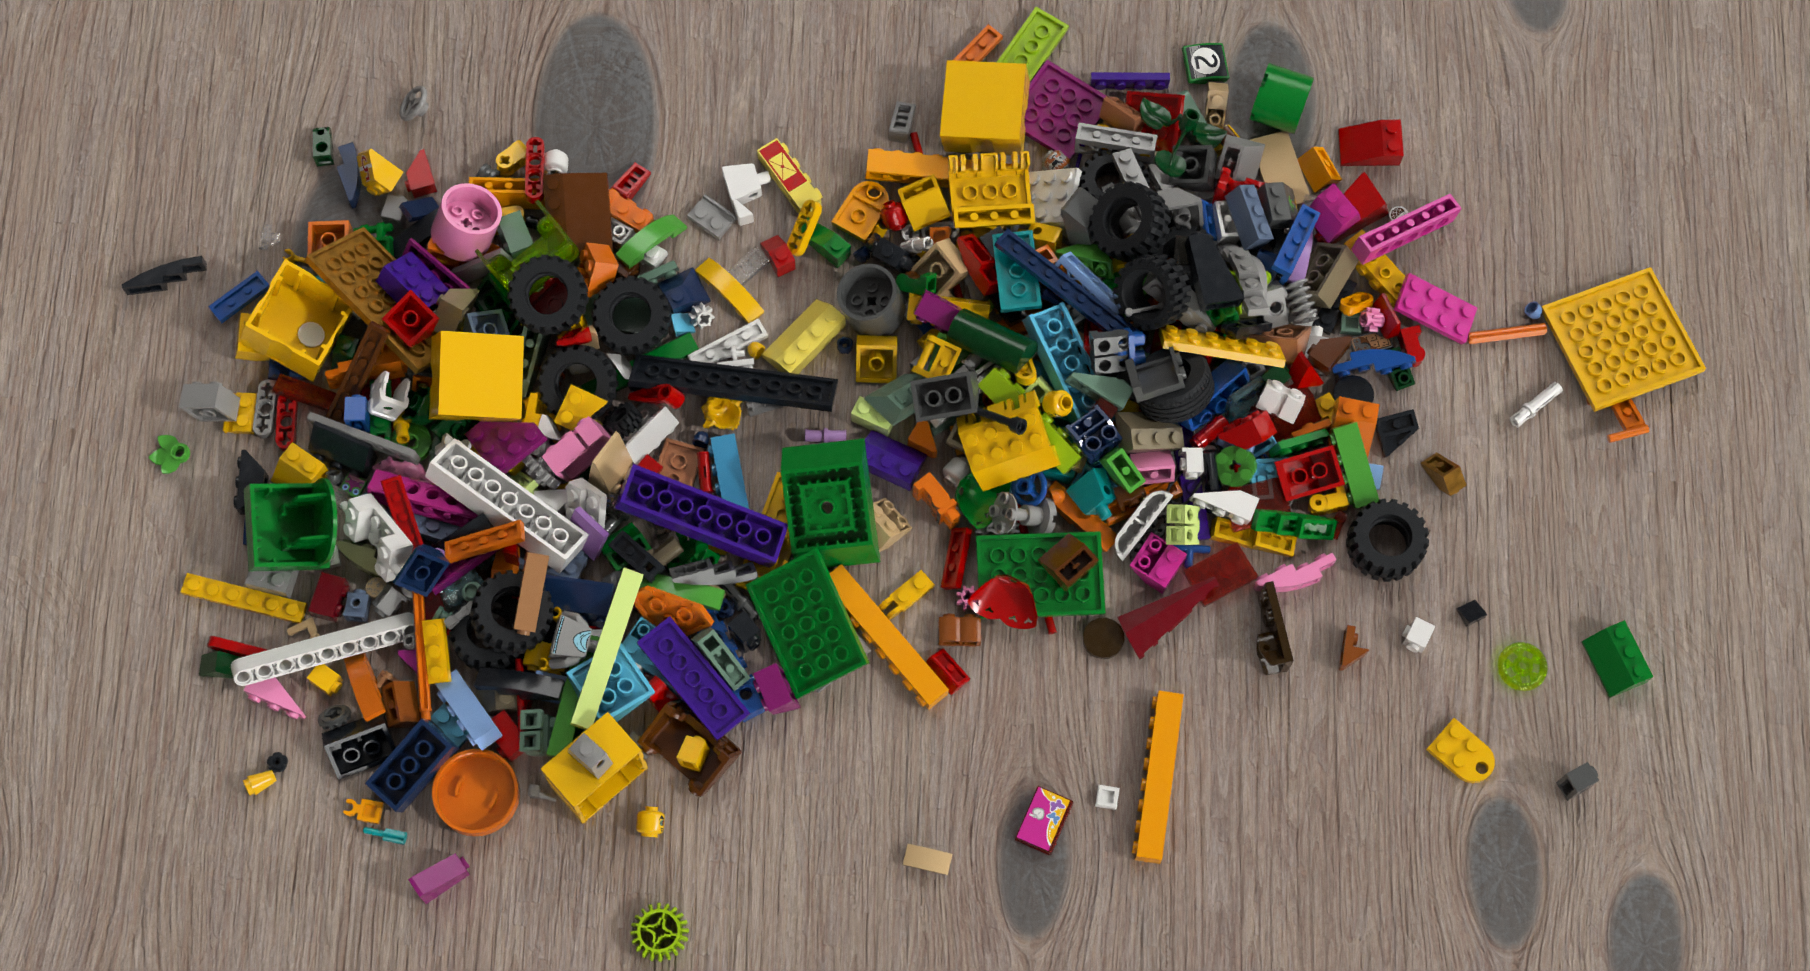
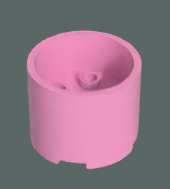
[431,183,502,261]

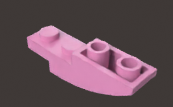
[1253,553,1337,593]

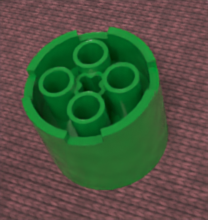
[1249,63,1314,134]

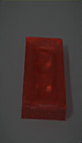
[272,374,336,412]

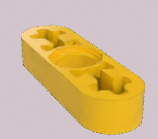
[787,200,822,257]

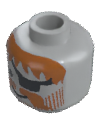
[1042,150,1071,171]

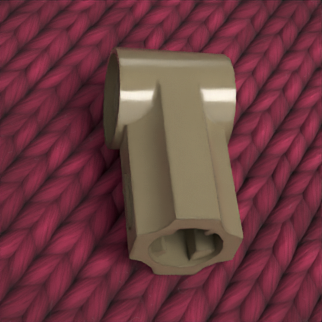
[645,536,684,574]

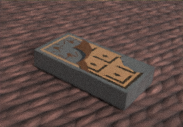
[1350,330,1394,352]

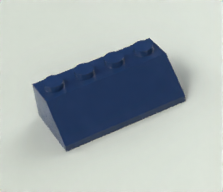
[544,574,616,629]

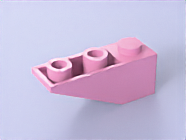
[244,677,306,720]

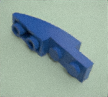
[1332,349,1416,378]

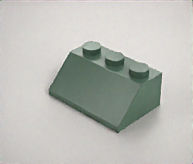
[865,374,926,426]

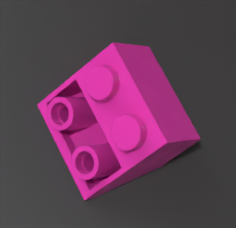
[1129,532,1187,594]

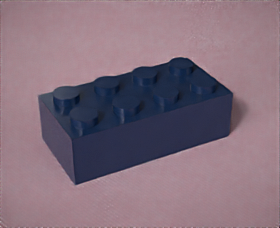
[365,718,459,813]

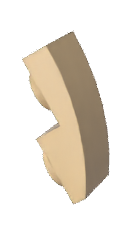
[903,844,953,875]

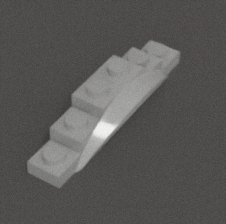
[1218,243,1269,316]

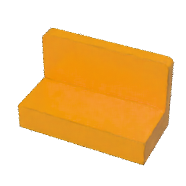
[1297,147,1342,192]

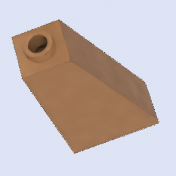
[513,552,549,636]

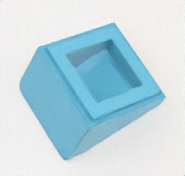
[671,313,696,337]

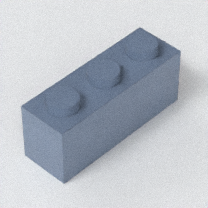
[1225,185,1274,250]

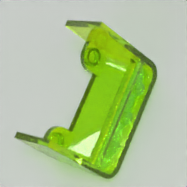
[475,200,579,297]

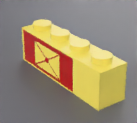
[757,138,822,214]

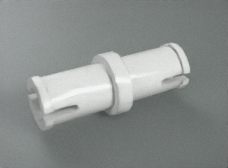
[900,236,934,254]

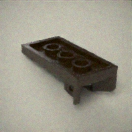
[1256,581,1294,675]

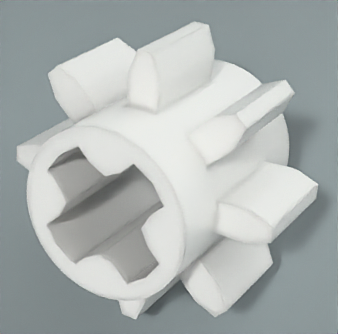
[688,302,715,329]

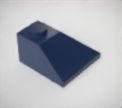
[657,267,711,314]
[393,544,450,597]

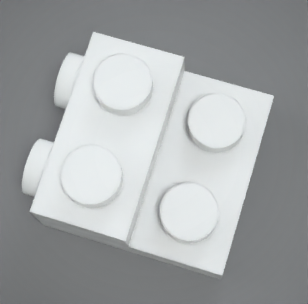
[564,478,607,528]

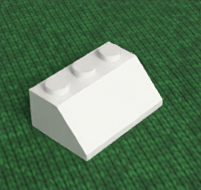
[610,403,679,465]

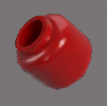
[880,200,909,231]

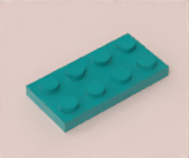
[992,230,1042,313]

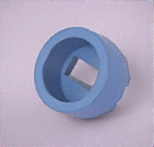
[1524,301,1543,319]

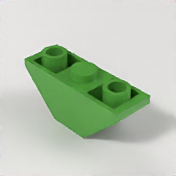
[1055,244,1114,279]

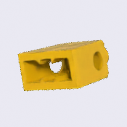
[1017,222,1063,254]

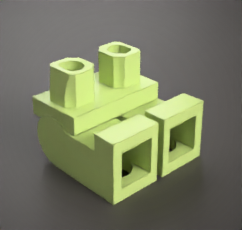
[1166,504,1200,545]

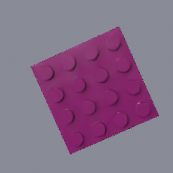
[1024,60,1106,161]

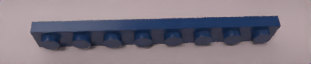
[994,228,1136,332]

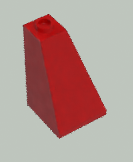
[1314,172,1389,244]

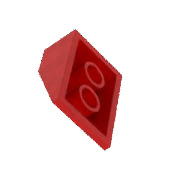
[1338,119,1404,166]
[1274,445,1345,502]

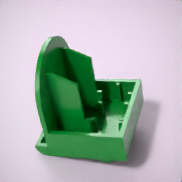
[244,478,337,572]

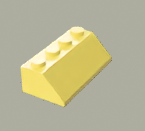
[761,299,846,374]

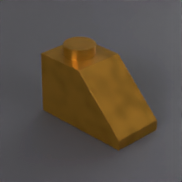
[1421,452,1467,496]

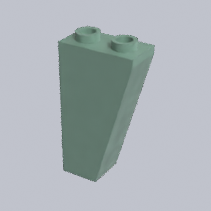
[521,326,552,398]

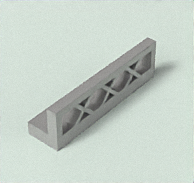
[1074,123,1157,164]

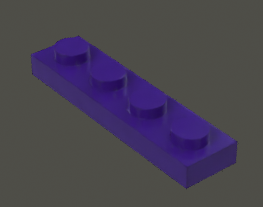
[1090,72,1170,90]

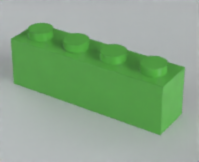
[1329,422,1379,509]

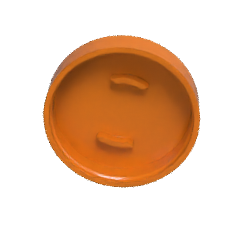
[432,749,520,836]

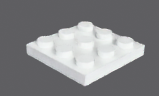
[1019,168,1082,229]

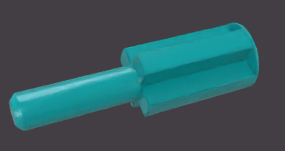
[363,827,407,845]

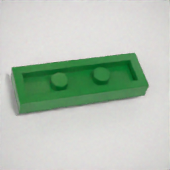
[1269,428,1329,458]

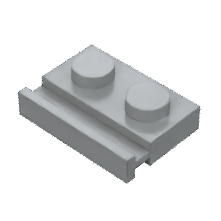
[687,194,737,240]

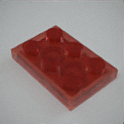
[1183,542,1258,607]

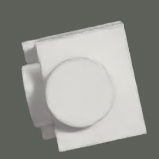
[1178,447,1203,480]

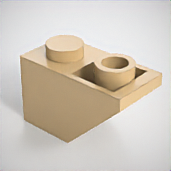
[1204,82,1229,128]

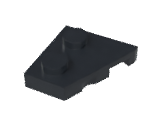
[1375,409,1419,458]

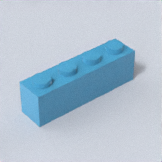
[707,433,749,509]

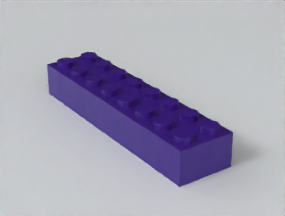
[615,464,788,568]

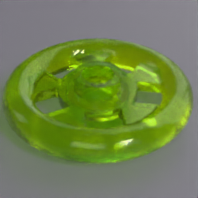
[1497,642,1548,691]

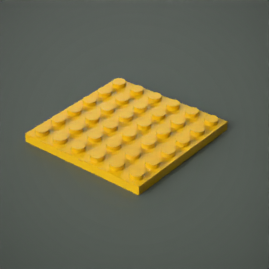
[1541,267,1706,412]

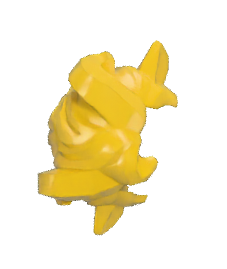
[701,397,742,430]

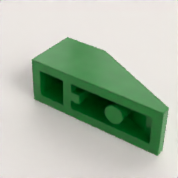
[799,217,851,268]

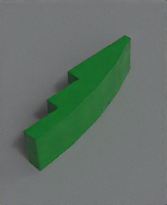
[1251,509,1337,540]

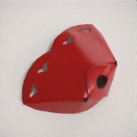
[967,575,1038,629]

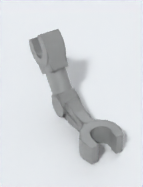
[444,601,502,630]

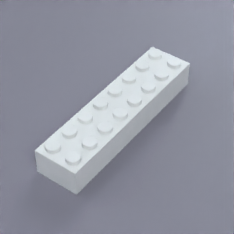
[425,438,589,574]

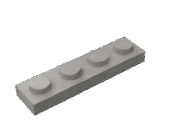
[1112,148,1149,220]

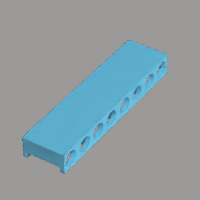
[1022,302,1119,467]

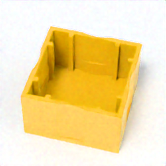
[940,60,1030,155]
[240,259,354,382]
[429,331,524,422]
[540,712,648,824]

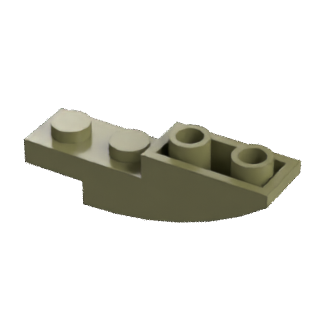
[336,539,393,584]

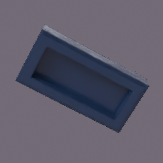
[399,197,439,222]

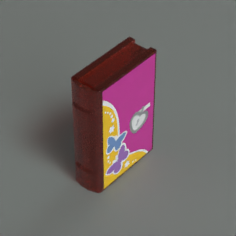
[1015,786,1074,856]

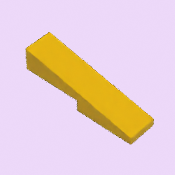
[1209,516,1297,558]

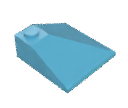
[566,643,655,723]

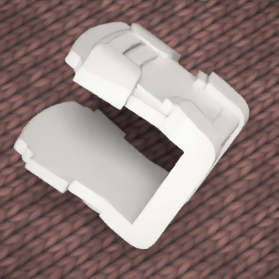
[368,371,411,421]

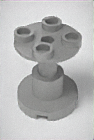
[989,492,1057,534]

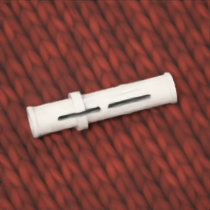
[1510,381,1563,428]

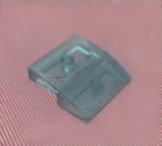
[1225,375,1265,424]

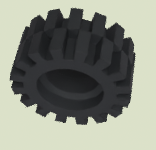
[603,402,643,439]

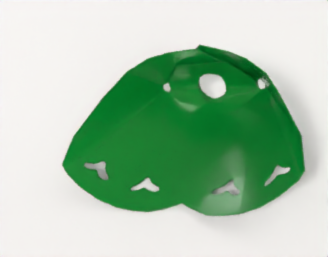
[955,472,1011,529]

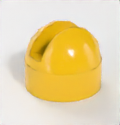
[747,341,765,360]

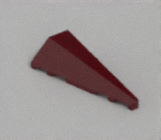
[1117,576,1220,660]

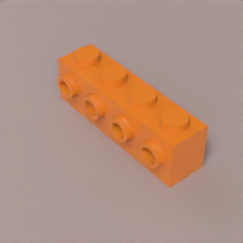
[609,188,654,233]

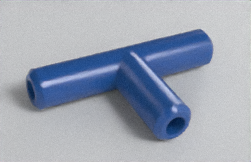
[1174,545,1211,569]

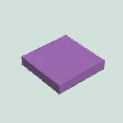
[570,506,609,561]

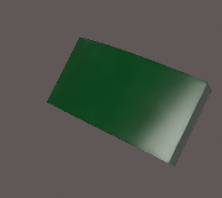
[1387,346,1415,391]

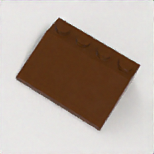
[543,173,613,258]

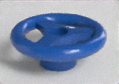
[1011,471,1047,506]

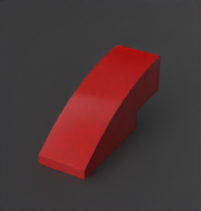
[957,233,999,296]

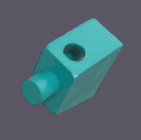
[1066,468,1116,521]

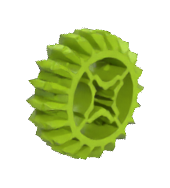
[630,902,689,962]

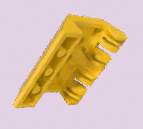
[948,151,1035,229]
[957,390,1061,491]

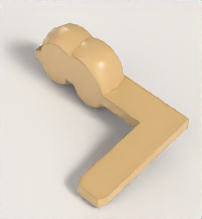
[287,617,320,639]

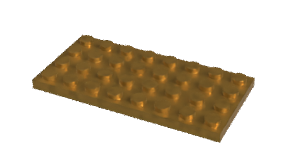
[304,227,463,374]

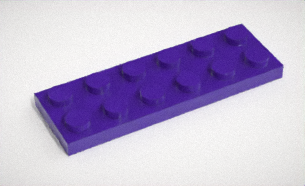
[637,616,750,741]

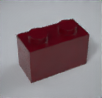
[308,572,350,623]

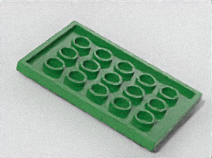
[976,531,1106,619]
[746,548,870,699]

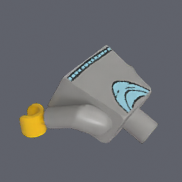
[539,607,598,672]

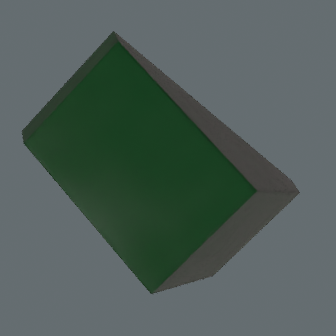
[199,651,241,678]

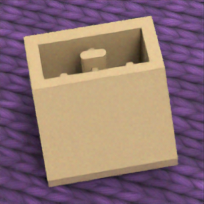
[873,498,912,552]

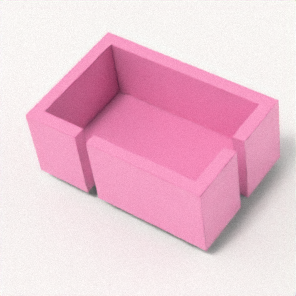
[541,416,611,482]

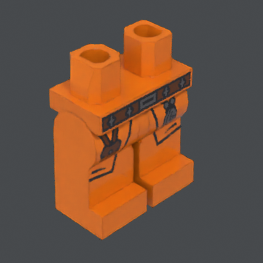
[912,472,961,530]

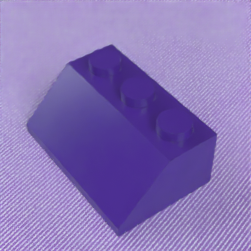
[865,430,928,491]

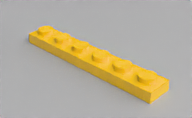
[180,573,308,624]

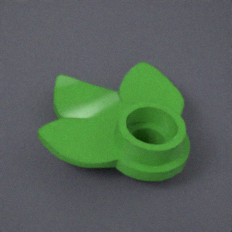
[149,435,190,474]

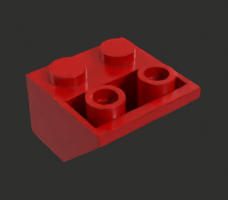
[1218,410,1277,450]

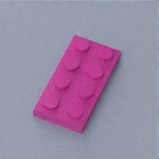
[1394,273,1477,345]

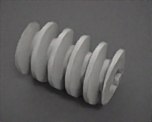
[1285,278,1319,324]

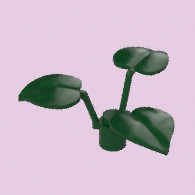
[1140,97,1227,178]

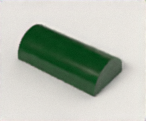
[946,308,1038,374]

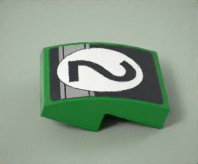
[1182,43,1230,84]

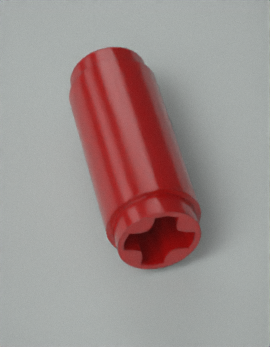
[1189,415,1229,449]

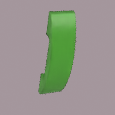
[615,214,687,269]

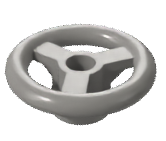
[400,86,429,121]

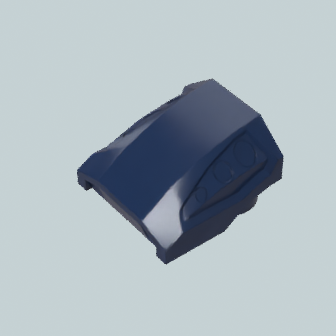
[1065,404,1122,464]

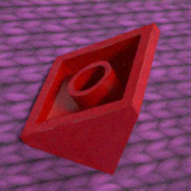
[382,289,440,348]

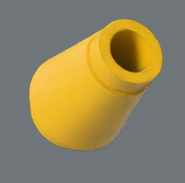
[243,770,277,796]

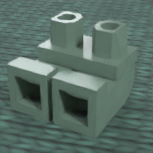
[519,709,556,756]

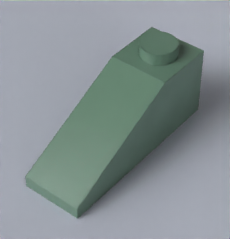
[1064,372,1133,413]
[691,627,751,691]

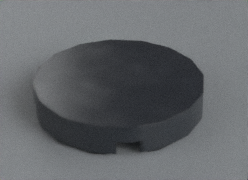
[1333,375,1374,403]

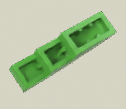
[639,574,725,611]

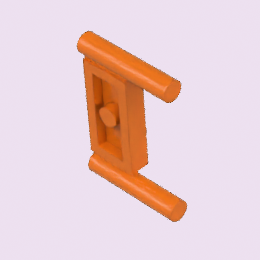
[1586,398,1649,443]

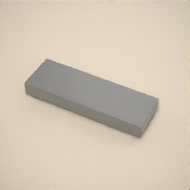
[451,248,513,284]

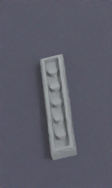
[307,412,421,465]

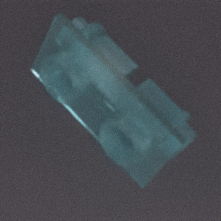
[440,569,484,608]

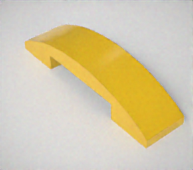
[695,257,764,323]

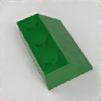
[1581,620,1653,698]

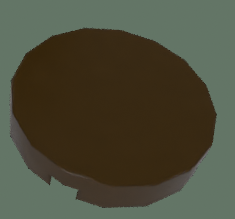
[1083,617,1125,659]

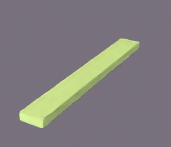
[570,568,643,730]

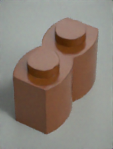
[938,613,981,647]

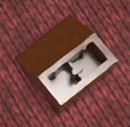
[1037,533,1099,592]

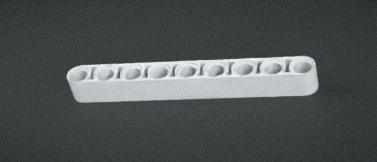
[231,612,415,686]

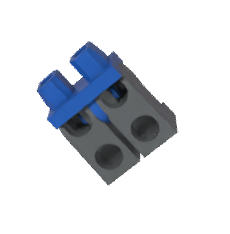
[1089,328,1146,375]

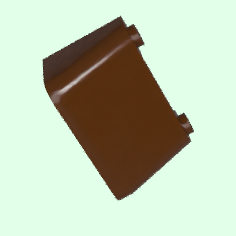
[637,699,742,797]

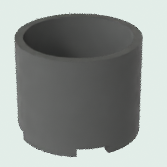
[837,264,906,336]

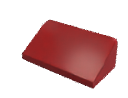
[1371,293,1401,339]
[926,648,970,695]

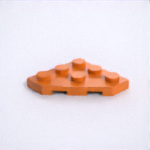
[634,585,714,636]

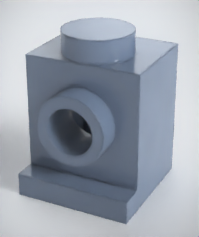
[343,589,372,623]

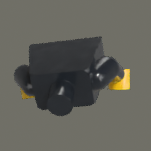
[866,223,926,274]

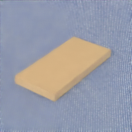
[1250,131,1312,206]

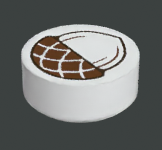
[1388,206,1408,222]

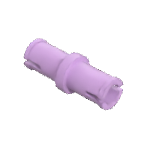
[805,428,846,443]

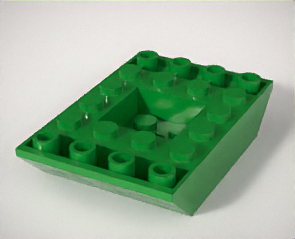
[781,438,881,568]

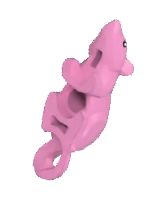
[372,456,437,486]

